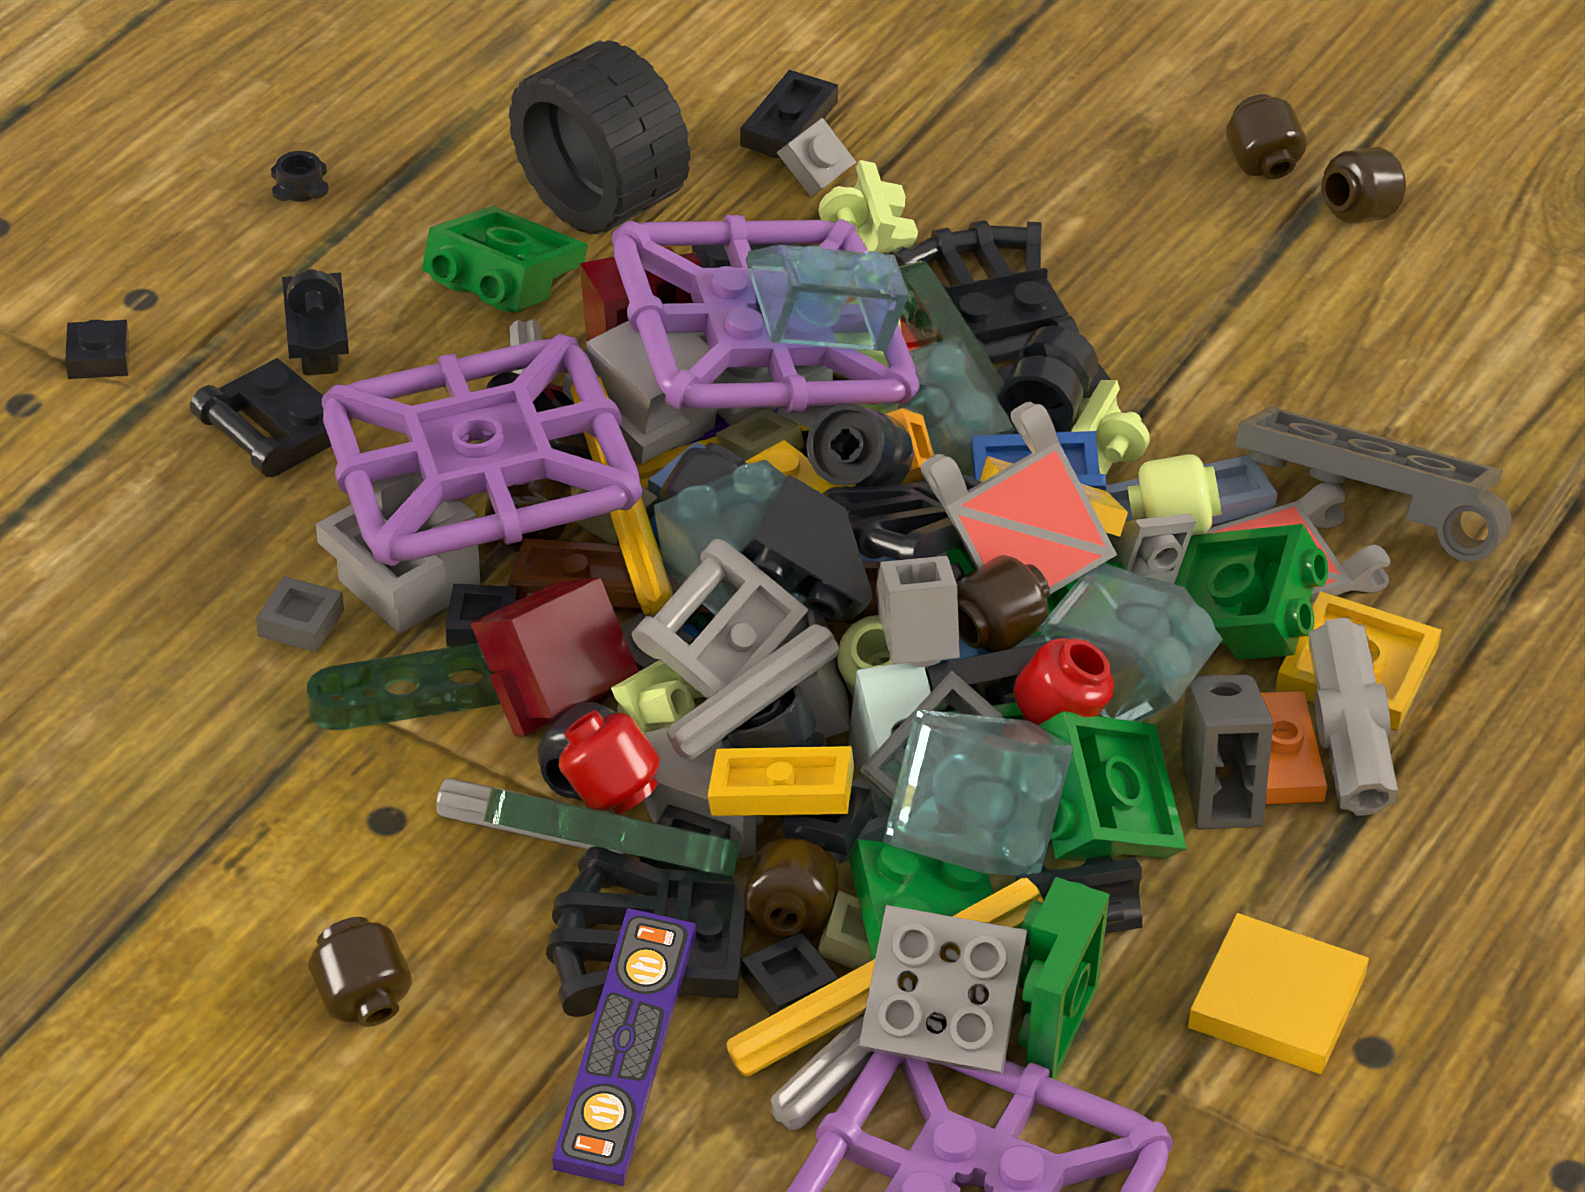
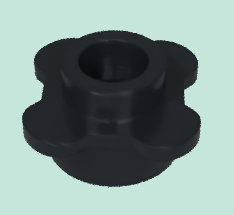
[271,151,329,202]

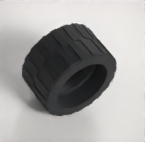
[509,40,691,234]

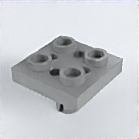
[859,905,1028,1076]

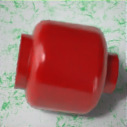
[1013,638,1115,728]
[559,710,660,815]

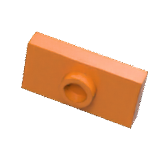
[1261,691,1327,804]

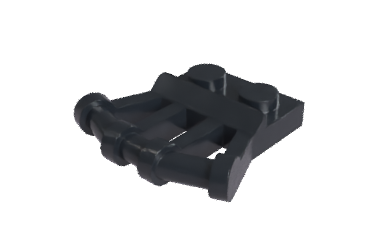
[885,220,1069,354]
[823,475,982,560]
[546,846,749,1017]

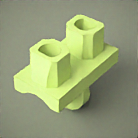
[818,160,918,269]
[1067,380,1150,475]
[611,644,708,733]

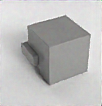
[563,321,724,464]
[316,471,480,634]

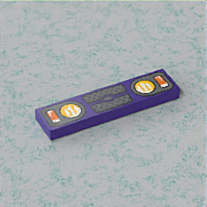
[552,908,696,1186]

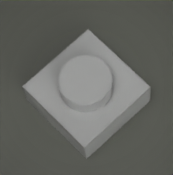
[777,118,856,197]

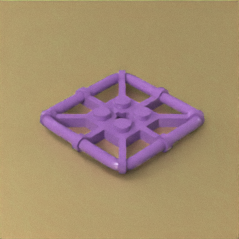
[612,215,919,413]
[322,334,642,566]
[787,1031,1173,1192]

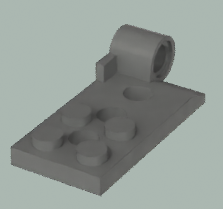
[1234,406,1511,562]

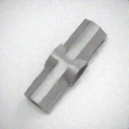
[1308,618,1398,816]

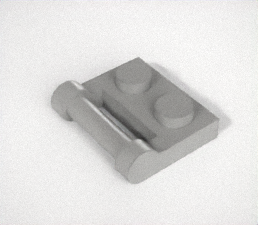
[632,539,808,699]

